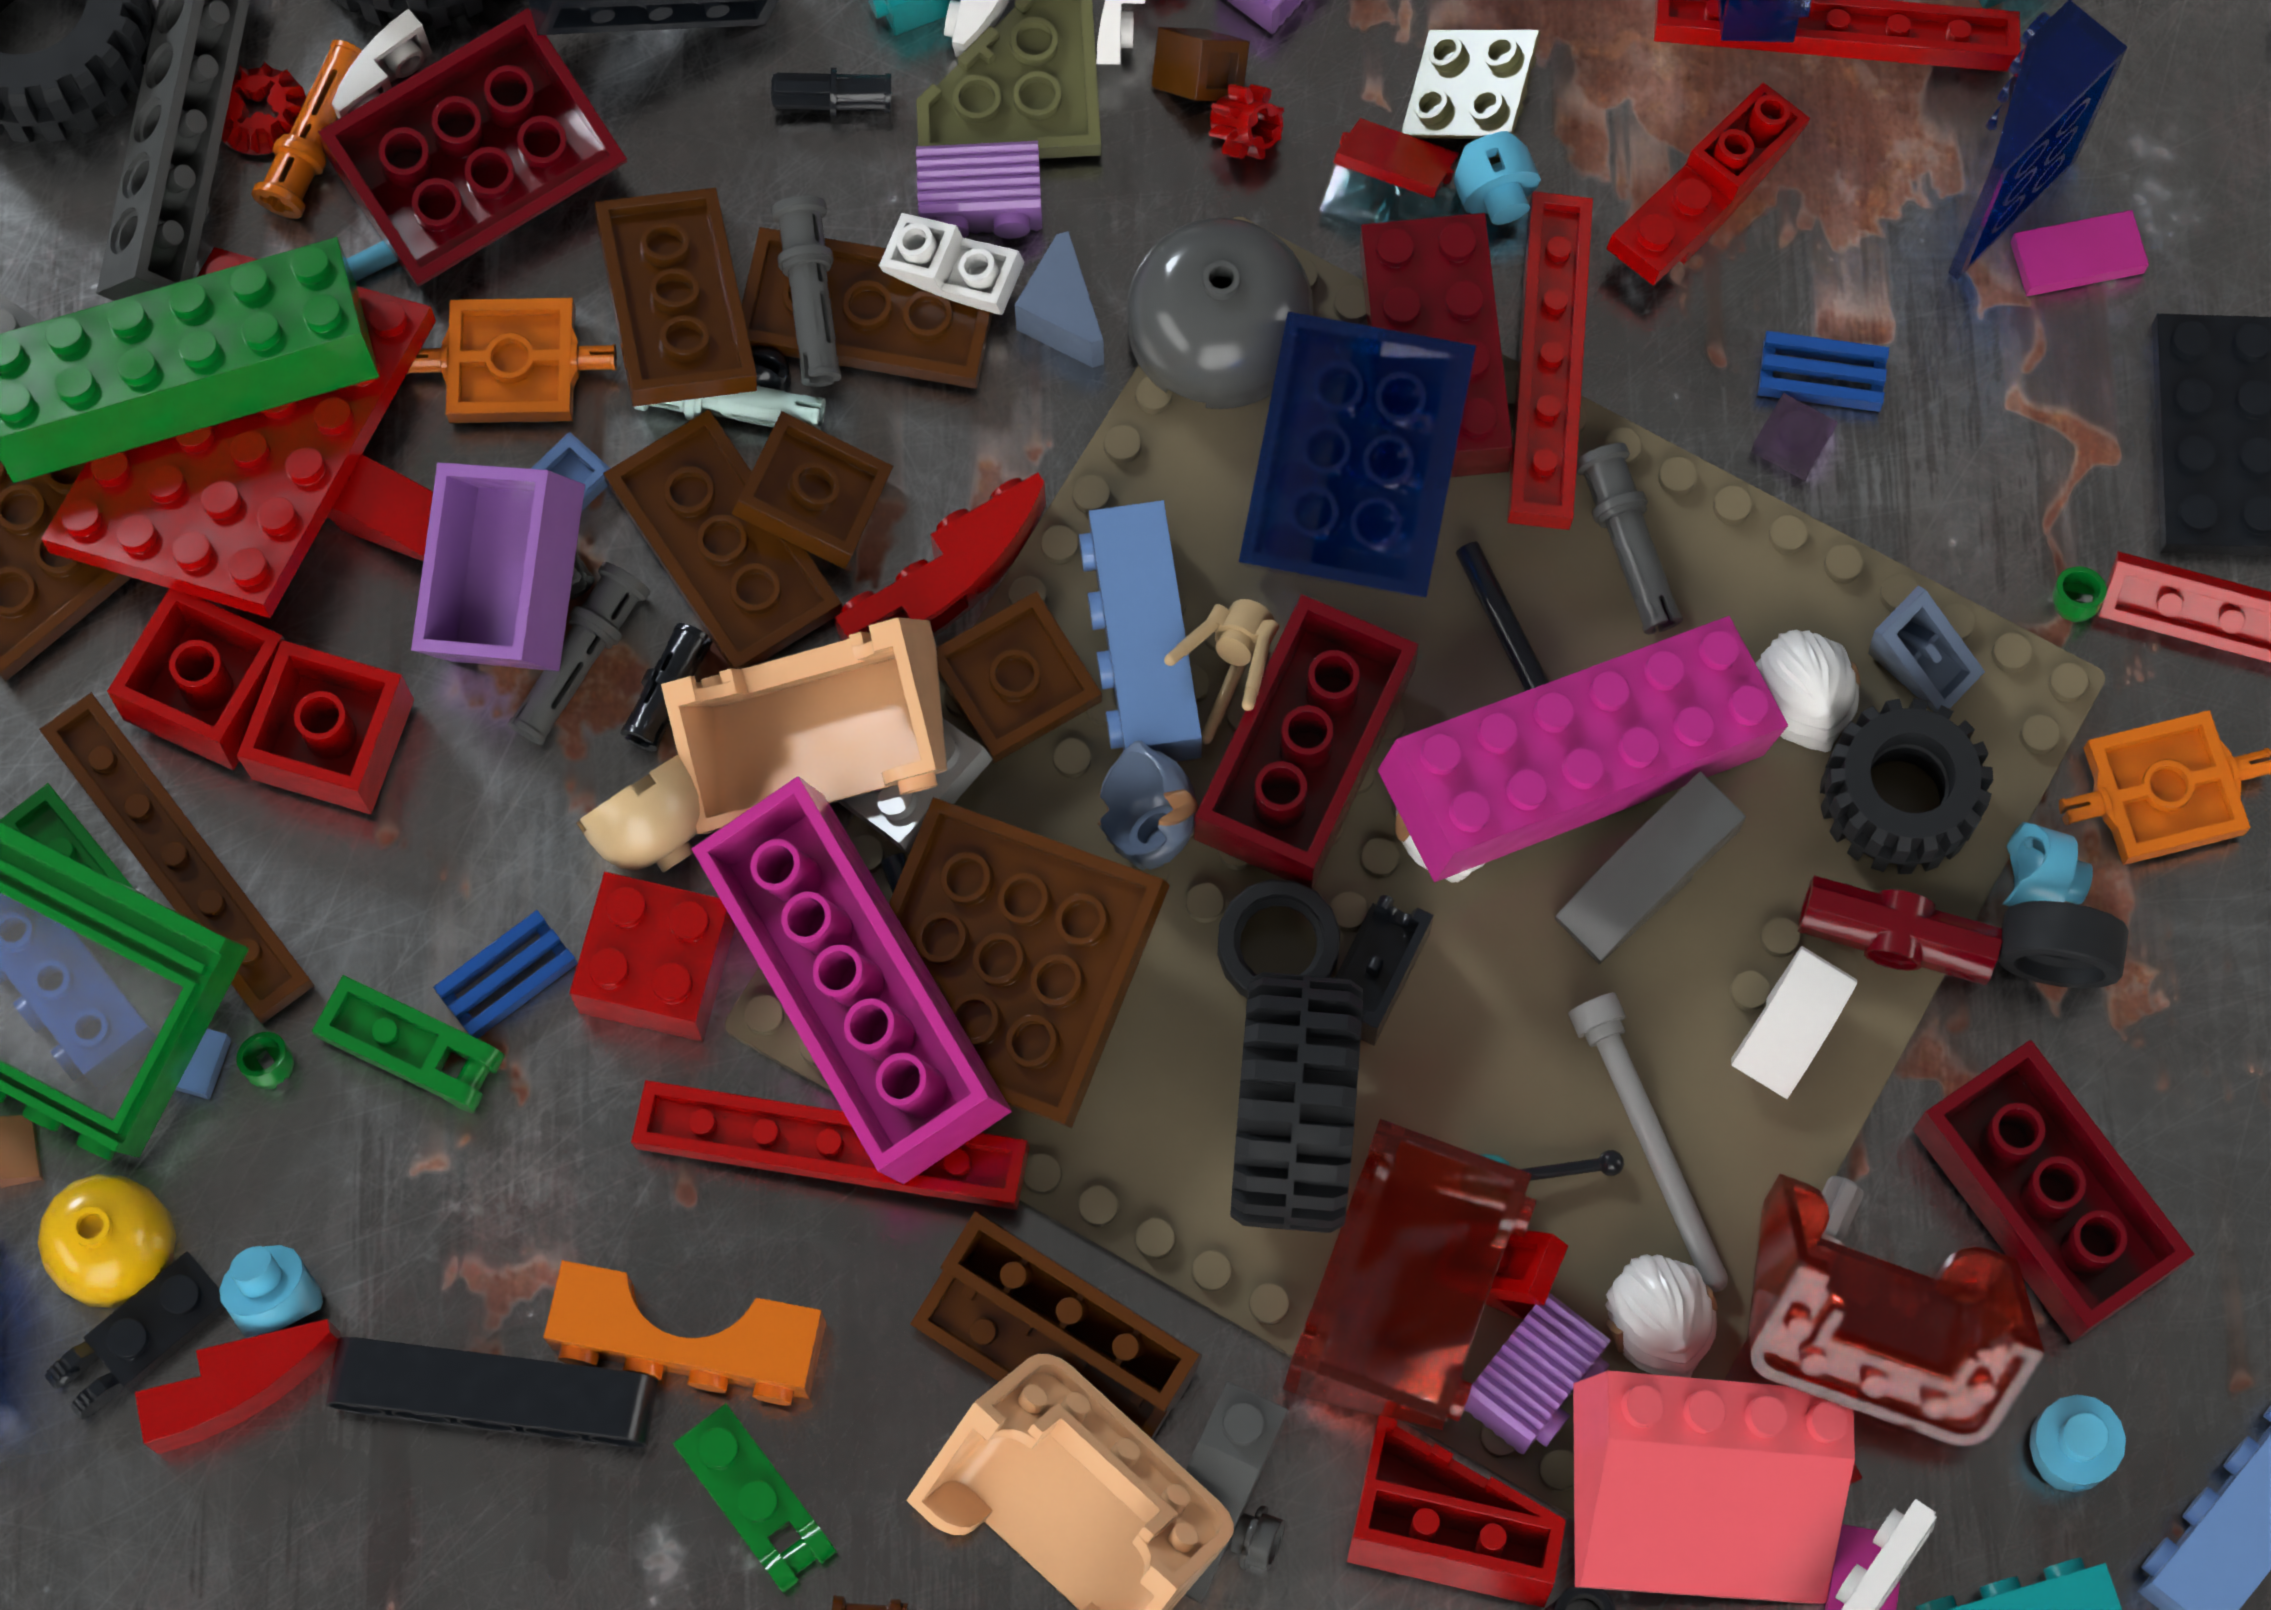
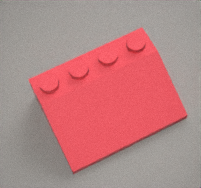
[1573,1370,1855,1605]

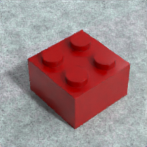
[107,588,285,771]
[237,640,414,815]
[569,871,736,1042]

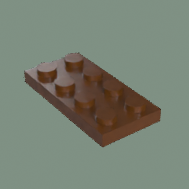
[595,187,757,407]
[741,227,993,389]
[603,409,842,669]

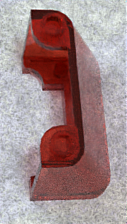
[1283,1119,1537,1430]
[1747,1174,2045,1446]

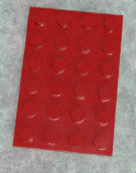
[41,247,436,618]

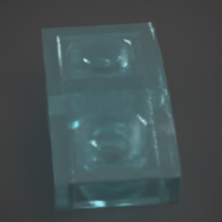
[1319,165,1462,232]

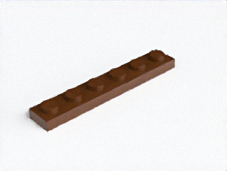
[39,692,315,1024]

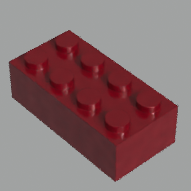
[1360,213,1513,484]
[1194,594,1419,889]
[1912,1039,2195,1343]

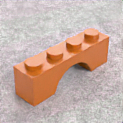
[543,1260,826,1406]

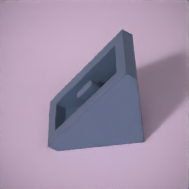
[1015,231,1104,368]
[1868,586,1985,713]

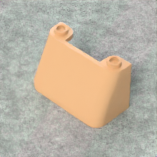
[661,617,947,834]
[906,1354,1234,1610]

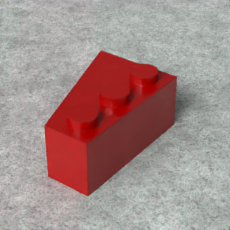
[1346,1411,1566,1608]

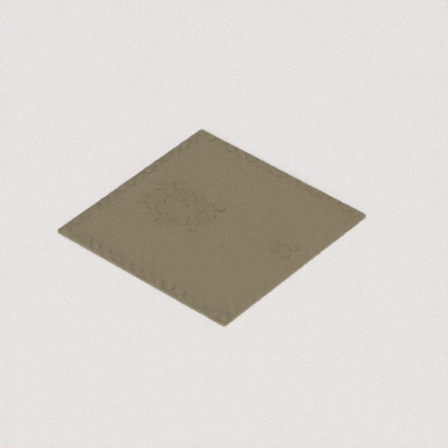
[725,217,2105,1520]

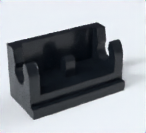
[1335,895,1434,1046]

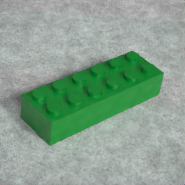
[0,237,379,483]

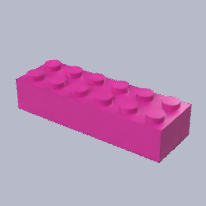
[1377,616,1788,883]
[691,776,1012,1184]

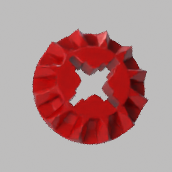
[221,61,307,155]

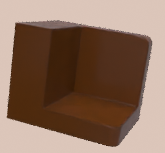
[1151,27,1250,101]

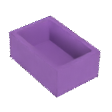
[411,462,585,671]

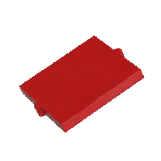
[1333,118,1459,199]

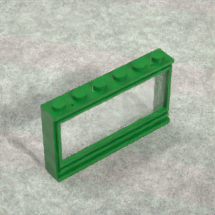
[0,822,249,1161]

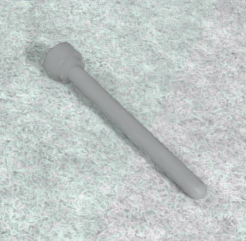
[1568,992,1728,1292]

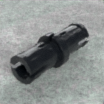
[620,623,713,752]

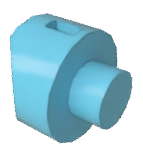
[1454,131,1541,225]
[2002,822,2093,907]
[219,1245,323,1338]
[2030,1394,2126,1493]

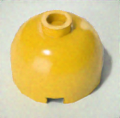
[37,1174,176,1309]

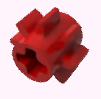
[1209,84,1284,160]

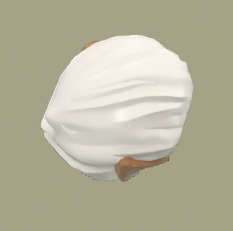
[1756,630,1861,752]
[1605,1254,1718,1378]

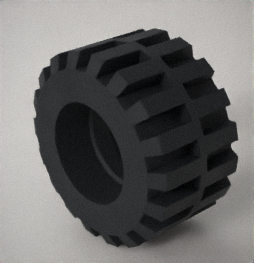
[1820,698,1993,874]

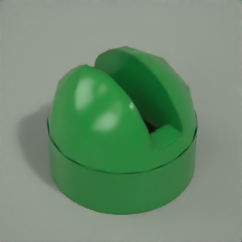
[2052,566,2107,622]
[236,1031,294,1089]

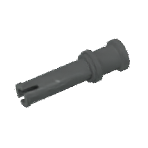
[771,195,842,387]
[1576,443,1683,635]
[508,562,651,745]

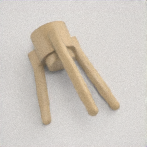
[1164,599,1279,744]

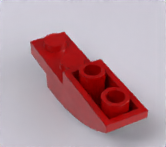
[1606,82,1810,286]
[835,472,1046,641]

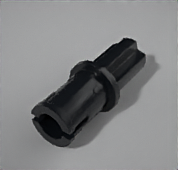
[771,68,891,116]

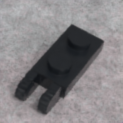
[45,1251,226,1420]

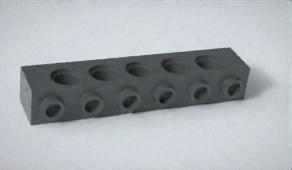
[96,0,250,301]

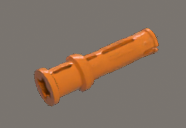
[251,39,362,219]

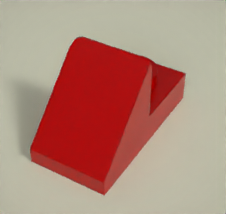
[1433,1221,1569,1319]

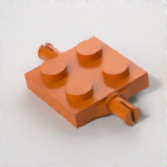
[407,298,617,423]
[2059,710,2271,865]

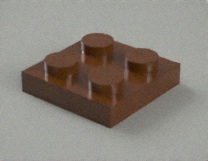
[731,411,894,569]
[936,591,1102,764]

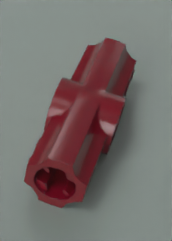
[1797,875,2003,985]

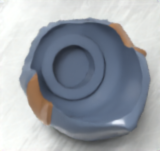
[1097,741,1198,870]

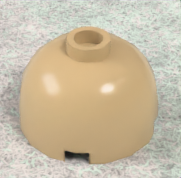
[576,755,700,873]

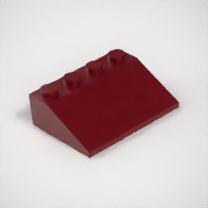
[318,8,627,287]

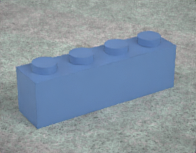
[1079,500,1202,762]
[2137,1405,2271,1610]

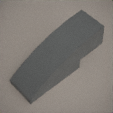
[1555,771,1746,965]

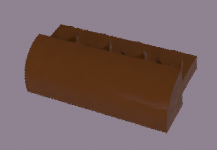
[910,1211,1202,1440]

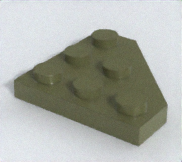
[916,0,1102,159]

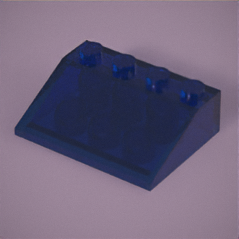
[1948,0,2128,280]
[1239,312,1477,598]

